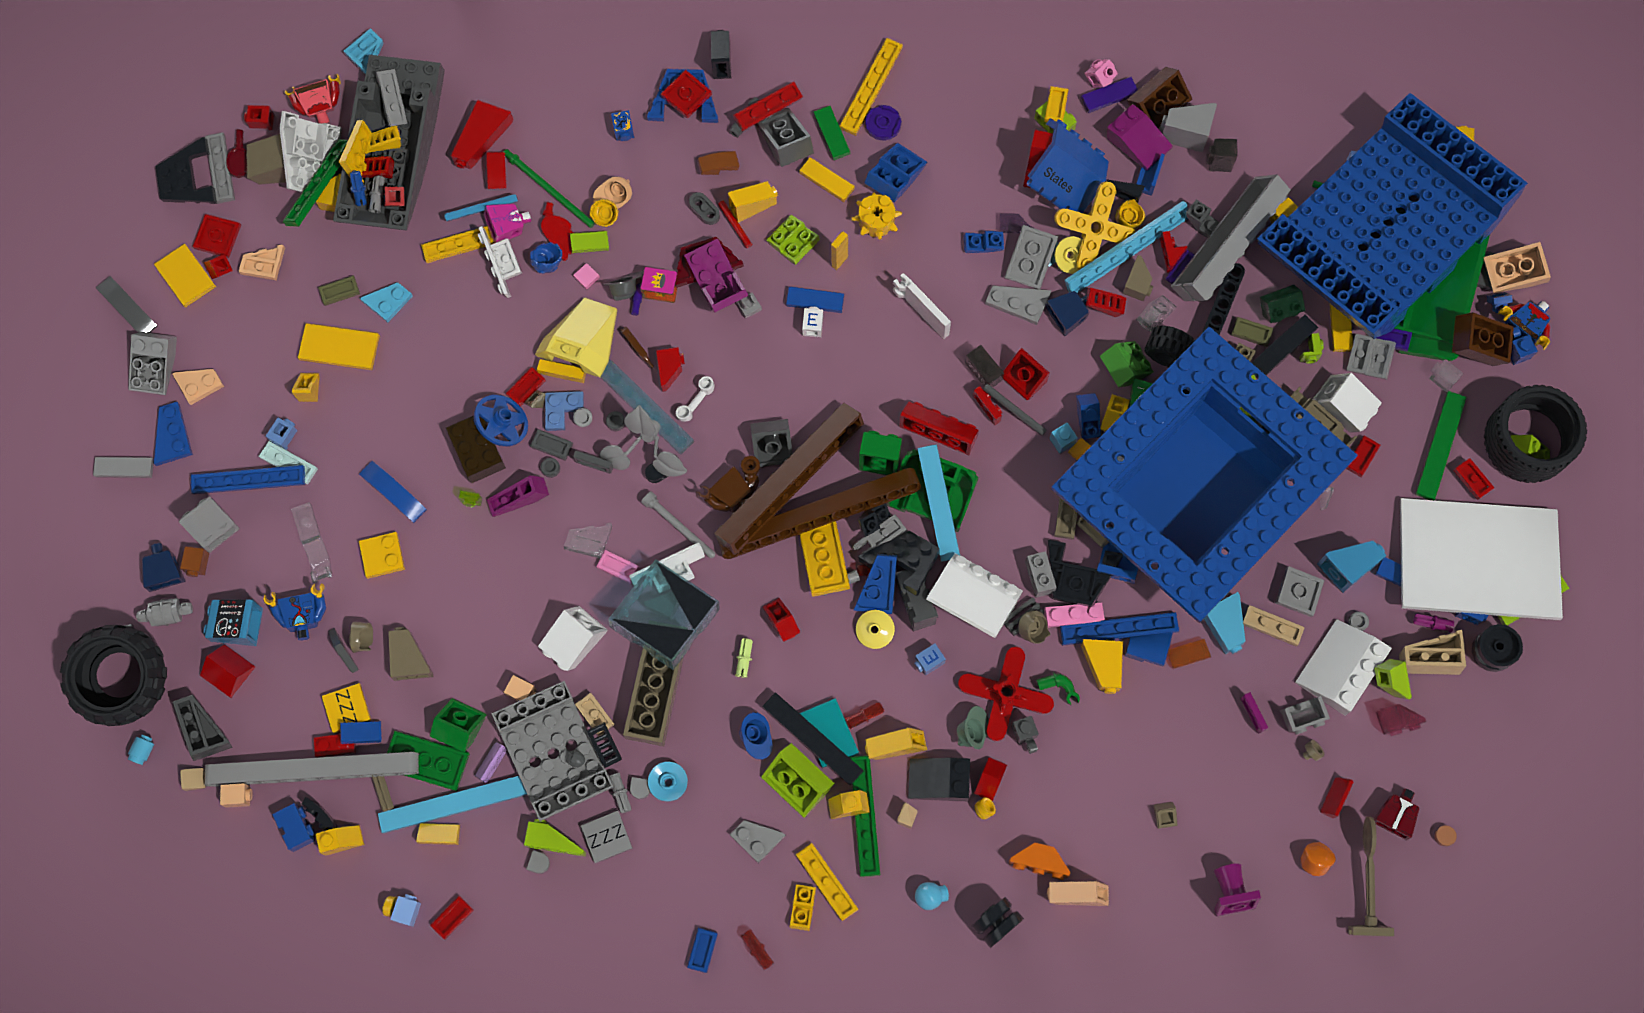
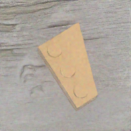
[1399,630,1466,675]

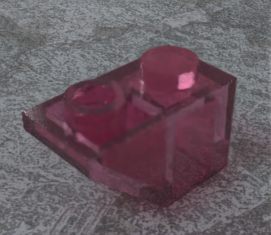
[1376,704,1426,737]

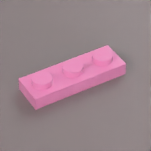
[1044,603,1105,628]

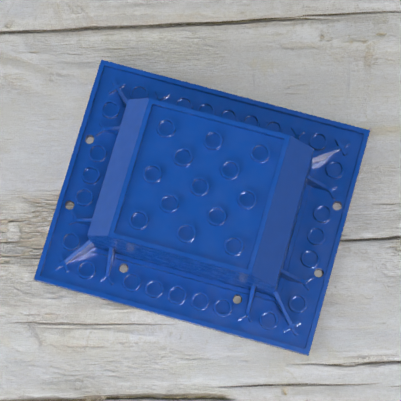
[1051,327,1358,623]

